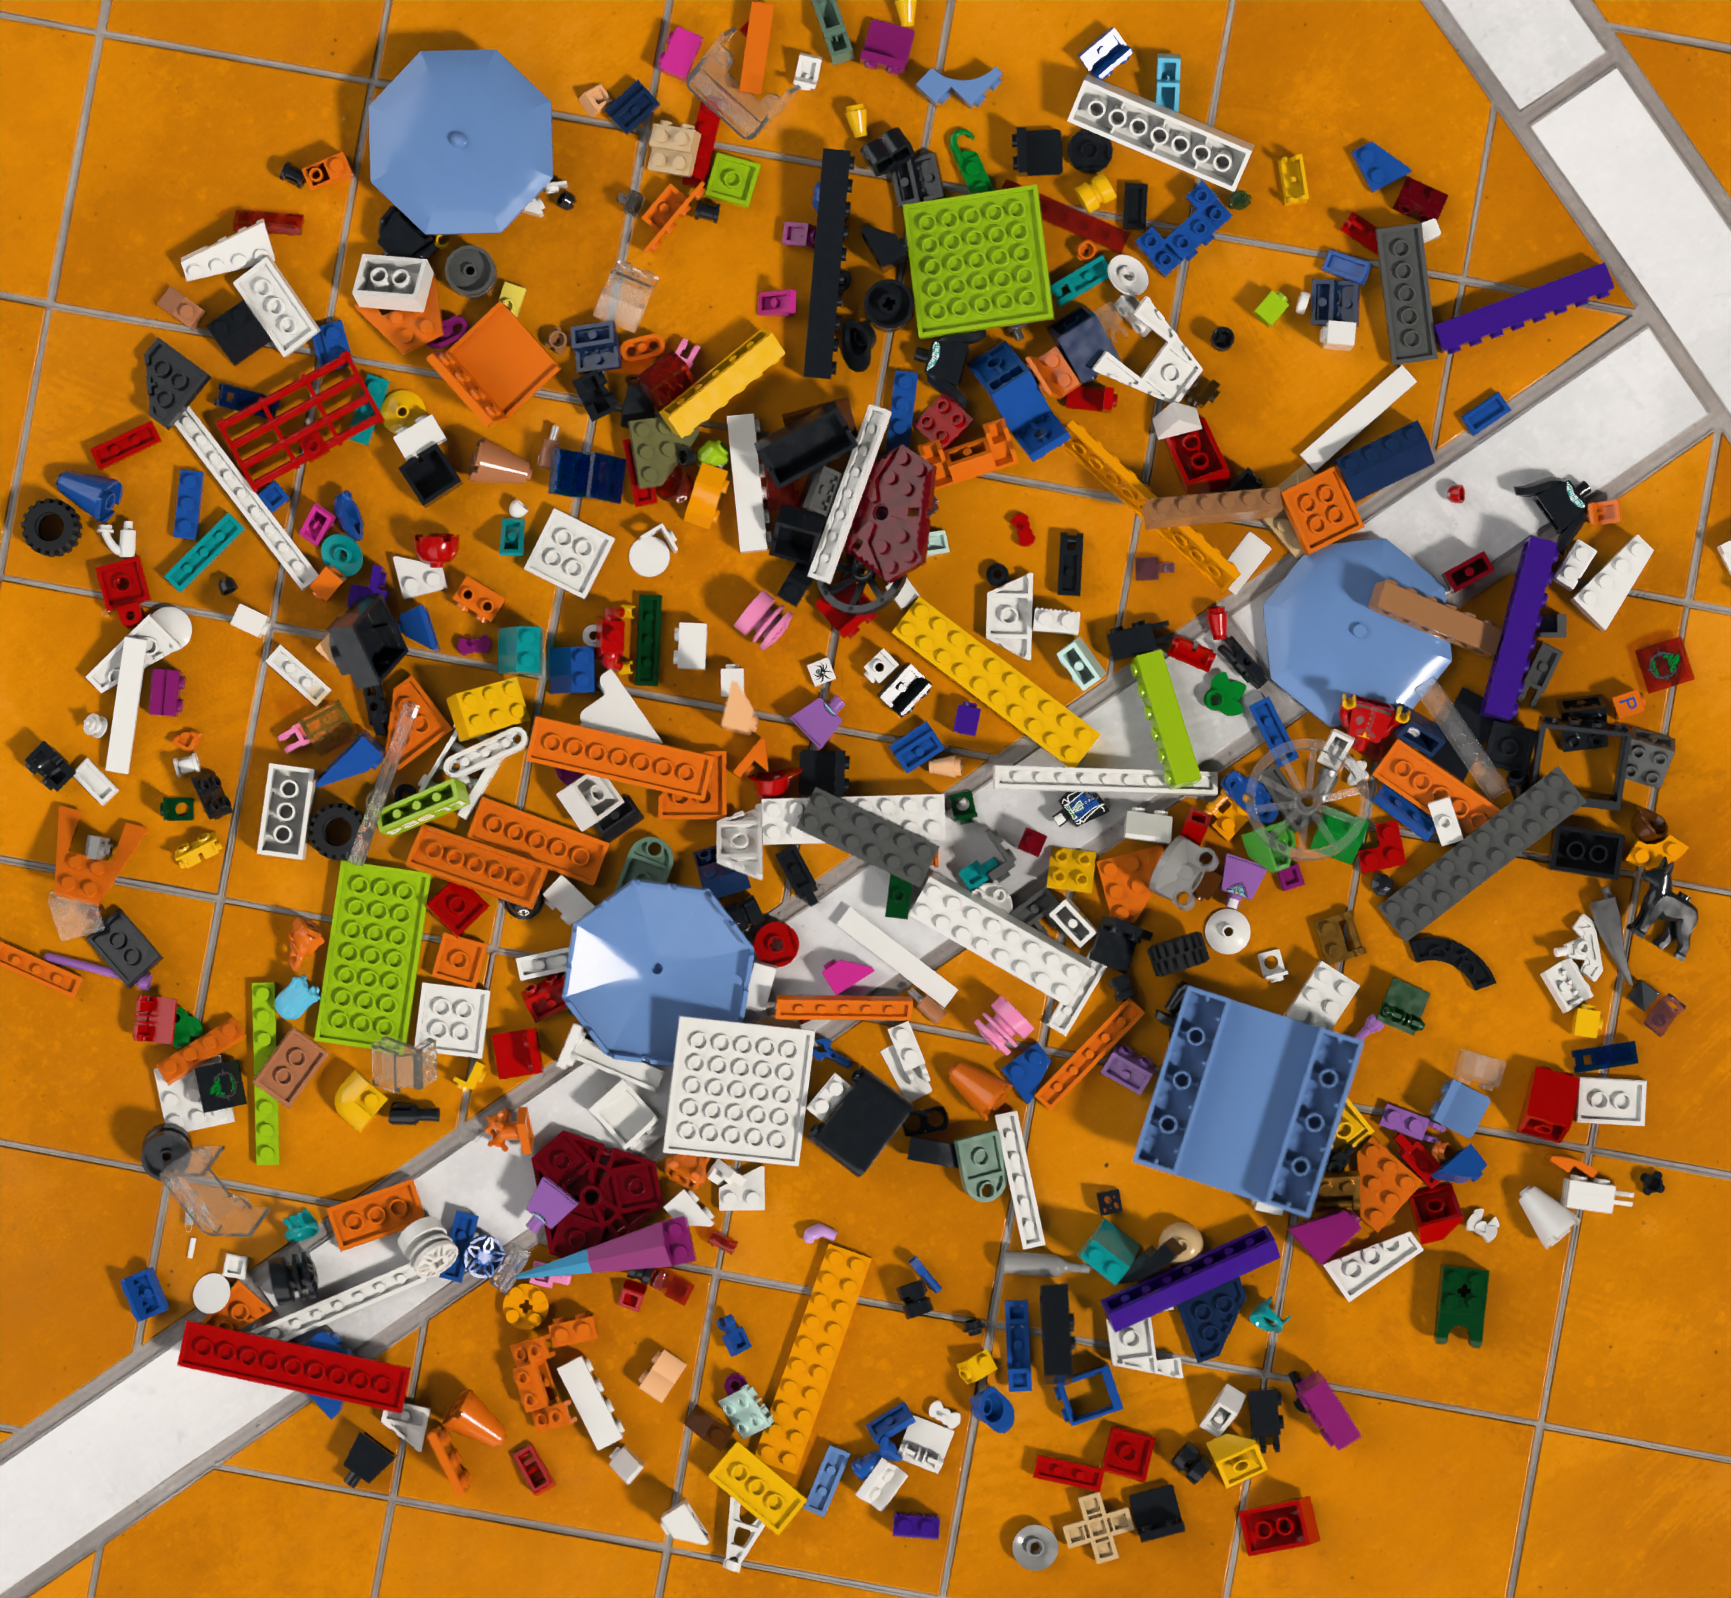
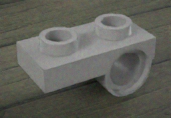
[84,835,113,861]

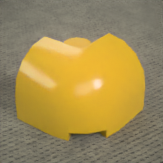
[334,1069,389,1133]

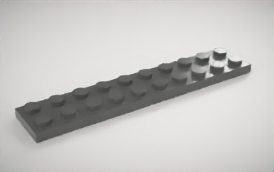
[1378,766,1587,942]

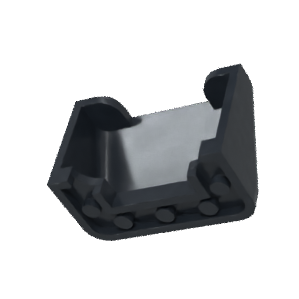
[807,1065,913,1177]

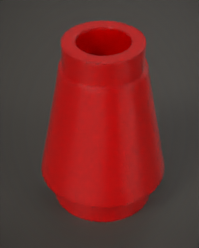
[1205,606,1228,640]

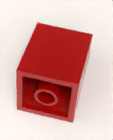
[1516,1066,1580,1144]

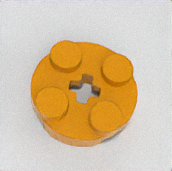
[503,1283,549,1329]

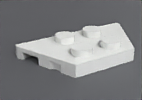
[986,573,1033,661]
[717,803,763,880]

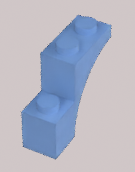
[916,67,1002,109]

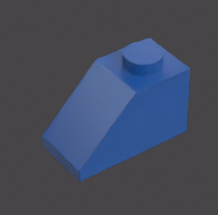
[1431,1144,1488,1184]

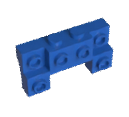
[1135,181,1232,278]

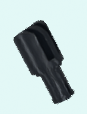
[388,1102,440,1125]

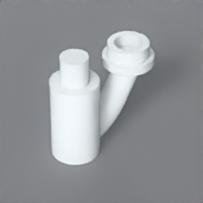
[97,521,136,558]

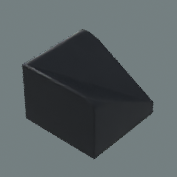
[1626,980,1659,1011]

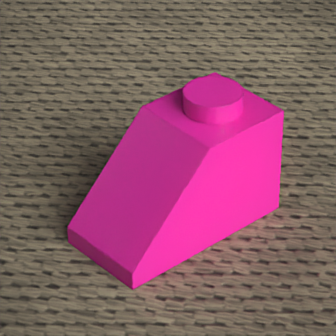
[822,959,874,995]

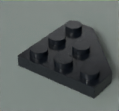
[144,337,211,430]

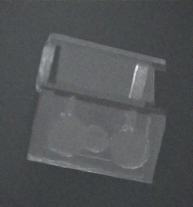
[593,260,659,333]
[372,1036,438,1093]

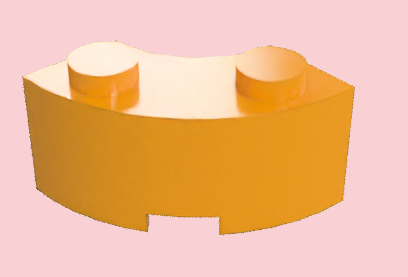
[684,462,730,530]
[1622,835,1689,868]

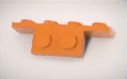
[641,181,706,253]

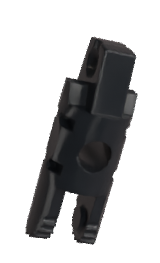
[1217,636,1268,689]
[362,683,389,736]

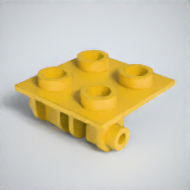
[1046,846,1096,894]

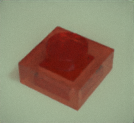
[1359,739,1390,764]

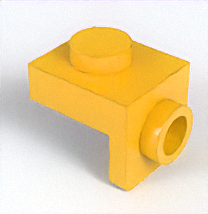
[453,1061,488,1092]
[957,1349,998,1385]

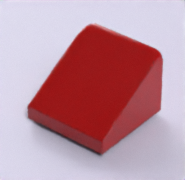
[617,1279,647,1312]

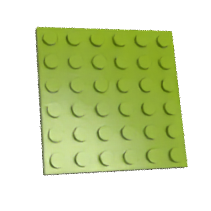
[903,184,1055,339]

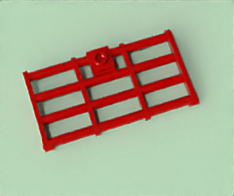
[216,350,385,493]

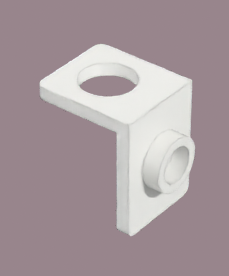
[544,181,568,193]
[639,523,678,554]
[1258,949,1288,983]

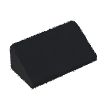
[594,795,644,843]

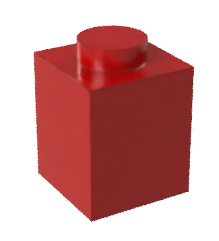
[1179,807,1212,846]

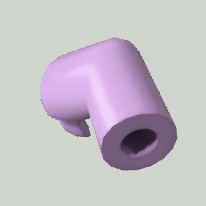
[803,1223,838,1244]

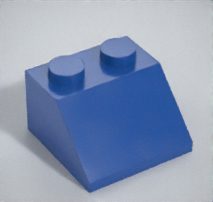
[549,646,596,694]

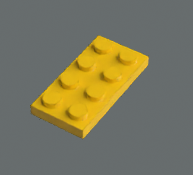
[708,1440,808,1535]

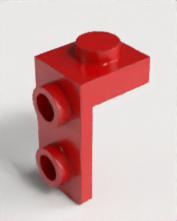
[1066,386,1118,413]

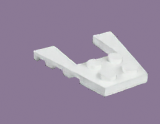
[1092,296,1203,404]

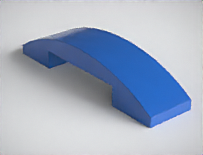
[1005,1300,1032,1392]

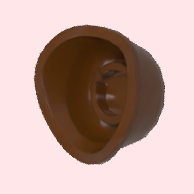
[1630,807,1668,843]

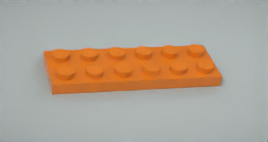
[1372,738,1502,839]
[466,797,610,886]
[405,824,549,910]

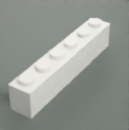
[727,413,772,554]

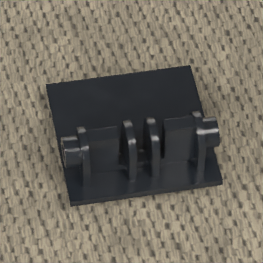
[190,771,233,820]

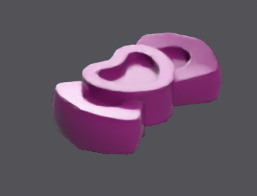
[457,634,492,656]

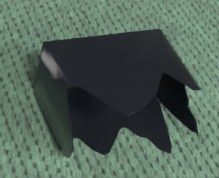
[902,1105,949,1137]

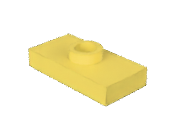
[498,282,527,317]

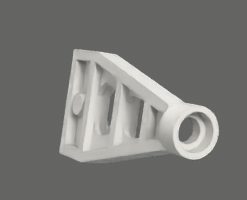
[722,1496,765,1572]

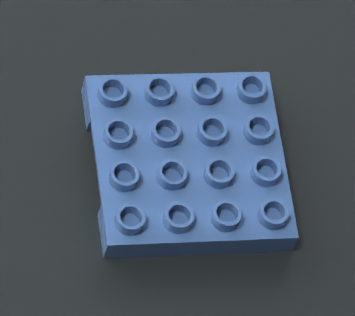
[1132,986,1365,1218]

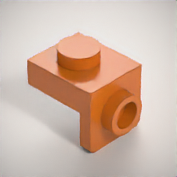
[1586,499,1623,526]

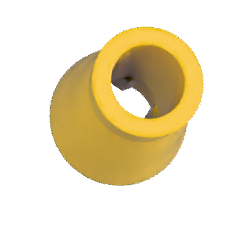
[895,0,917,27]
[845,103,867,138]

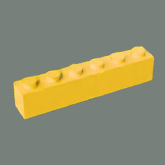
[659,327,785,438]

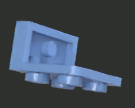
[1430,1078,1490,1138]

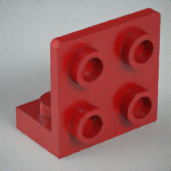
[492,1027,544,1079]

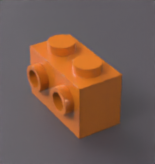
[453,576,507,624]
[548,1312,599,1348]

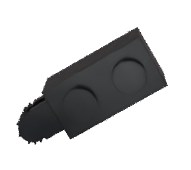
[1106,620,1173,662]
[1247,1387,1284,1454]

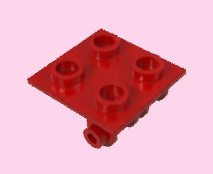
[913,395,974,450]
[132,995,178,1045]

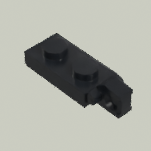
[775,844,819,907]

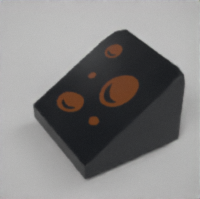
[1096,1189,1123,1216]

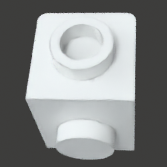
[793,52,823,90]

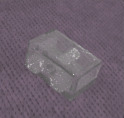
[1453,1049,1507,1091]

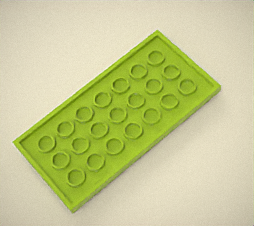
[314,860,432,1054]

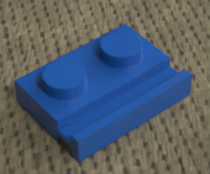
[312,320,354,371]
[889,721,945,774]

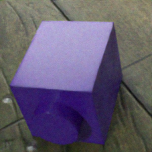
[953,701,981,737]

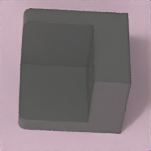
[1536,614,1566,638]

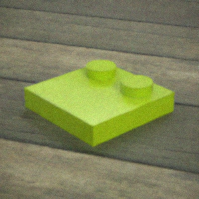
[705,152,761,209]

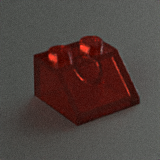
[637,350,696,412]

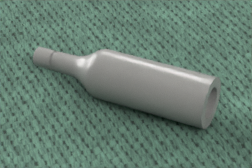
[1003,1250,1090,1277]

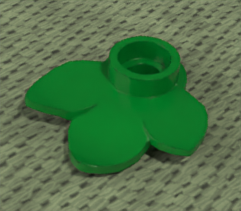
[1203,672,1246,716]
[173,1006,203,1050]

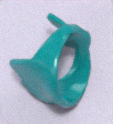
[282,1209,319,1242]
[1249,1296,1291,1333]

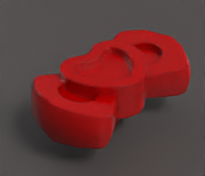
[1010,513,1036,547]

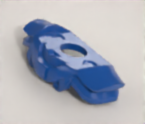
[1221,771,1278,826]

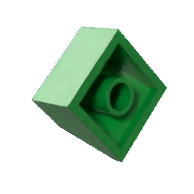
[1309,806,1369,865]

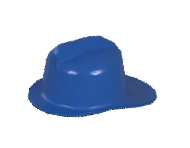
[969,1387,1014,1433]

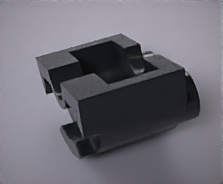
[572,369,618,422]
[25,741,77,792]

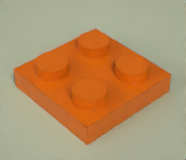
[432,932,488,988]

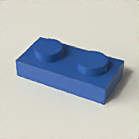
[866,1401,916,1445]

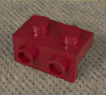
[1393,176,1448,223]

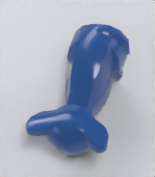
[851,1435,903,1481]

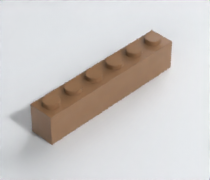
[1142,487,1283,529]
[1367,579,1503,657]

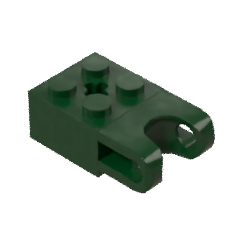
[1434,1264,1489,1348]

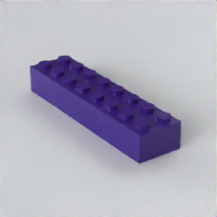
[1479,536,1559,722]

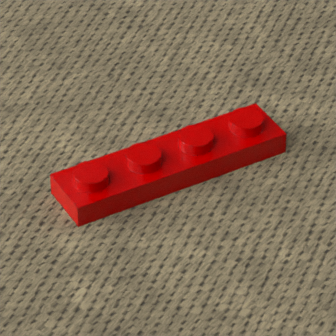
[682,95,725,188]

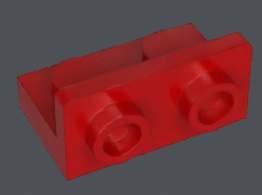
[521,972,568,1023]

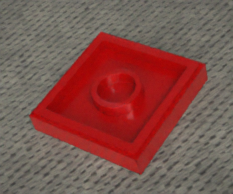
[425,882,490,938]
[1100,1426,1156,1483]

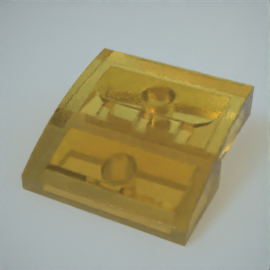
[298,699,360,757]

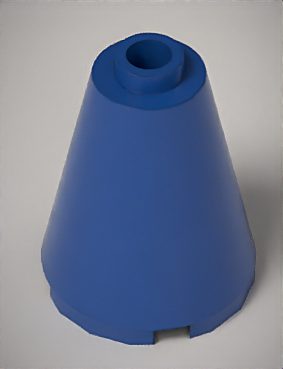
[56,471,123,523]

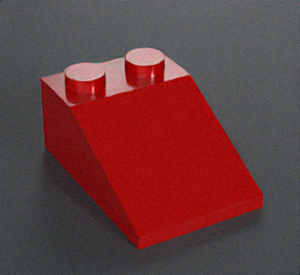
[1164,417,1231,496]
[1238,1495,1320,1557]

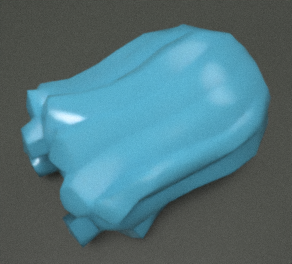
[275,974,321,1020]

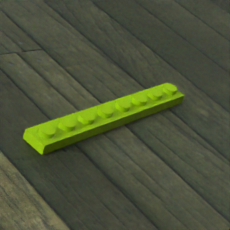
[252,982,280,1165]

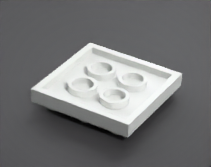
[524,508,615,600]
[414,982,491,1059]
[154,1055,235,1132]

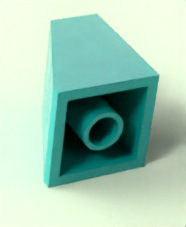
[497,626,544,676]
[1077,1218,1141,1286]

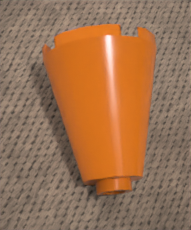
[948,1062,1013,1121]
[442,1388,507,1448]

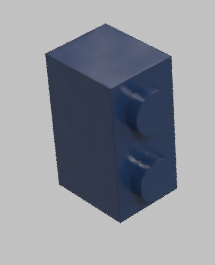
[1395,706,1446,758]

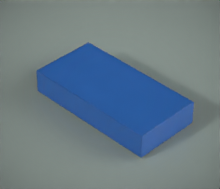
[1321,249,1373,286]
[1461,392,1511,436]

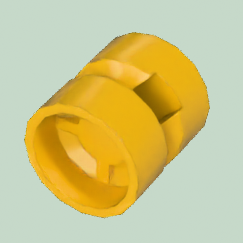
[1074,173,1116,214]

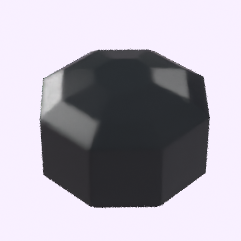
[1371,874,1393,896]

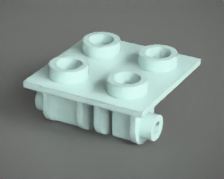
[718,1383,774,1439]

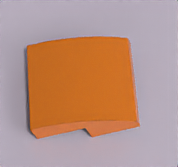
[1544,1154,1598,1178]

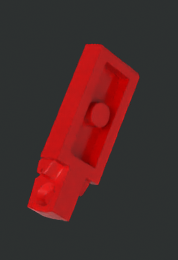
[1393,1132,1441,1190]

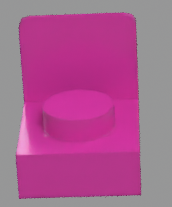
[758,289,796,317]

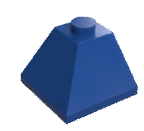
[397,605,441,652]

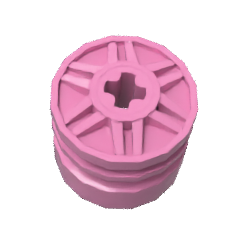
[734,590,794,651]
[974,995,1035,1056]

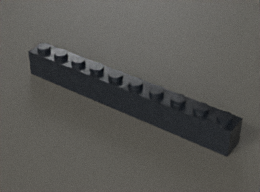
[803,148,855,379]

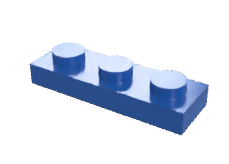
[173,470,204,540]
[1248,697,1299,767]
[1372,784,1436,842]
[439,1210,479,1283]

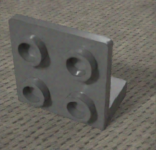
[796,465,843,517]
[1625,726,1675,789]

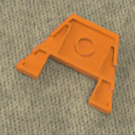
[354,265,444,355]

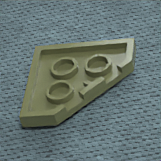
[628,417,699,489]

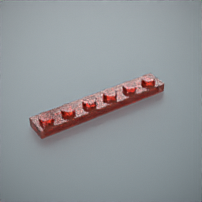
[1001,179,1130,255]

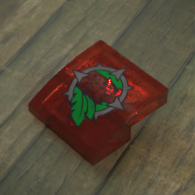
[1635,636,1695,694]

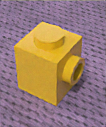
[1571,1004,1603,1039]

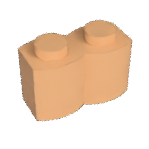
[638,1349,687,1403]

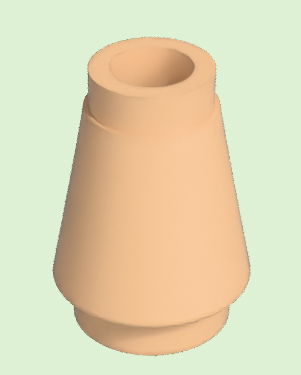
[929,755,963,778]

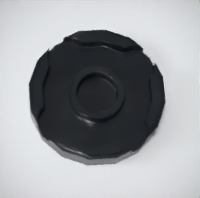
[1067,129,1113,174]

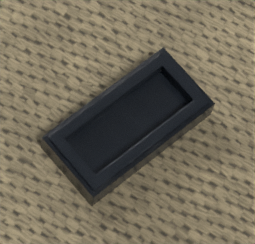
[1123,183,1148,230]

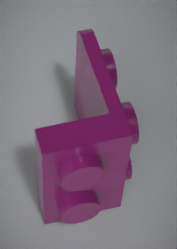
[860,20,914,75]

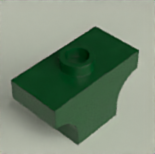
[885,874,912,920]

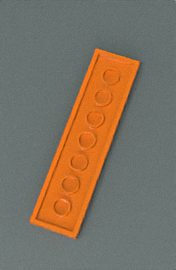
[526,715,714,801]

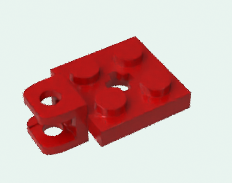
[95,556,152,629]

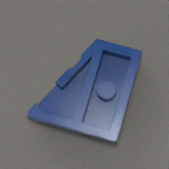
[1351,141,1412,193]
[1001,1042,1051,1105]

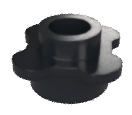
[1640,1171,1665,1196]

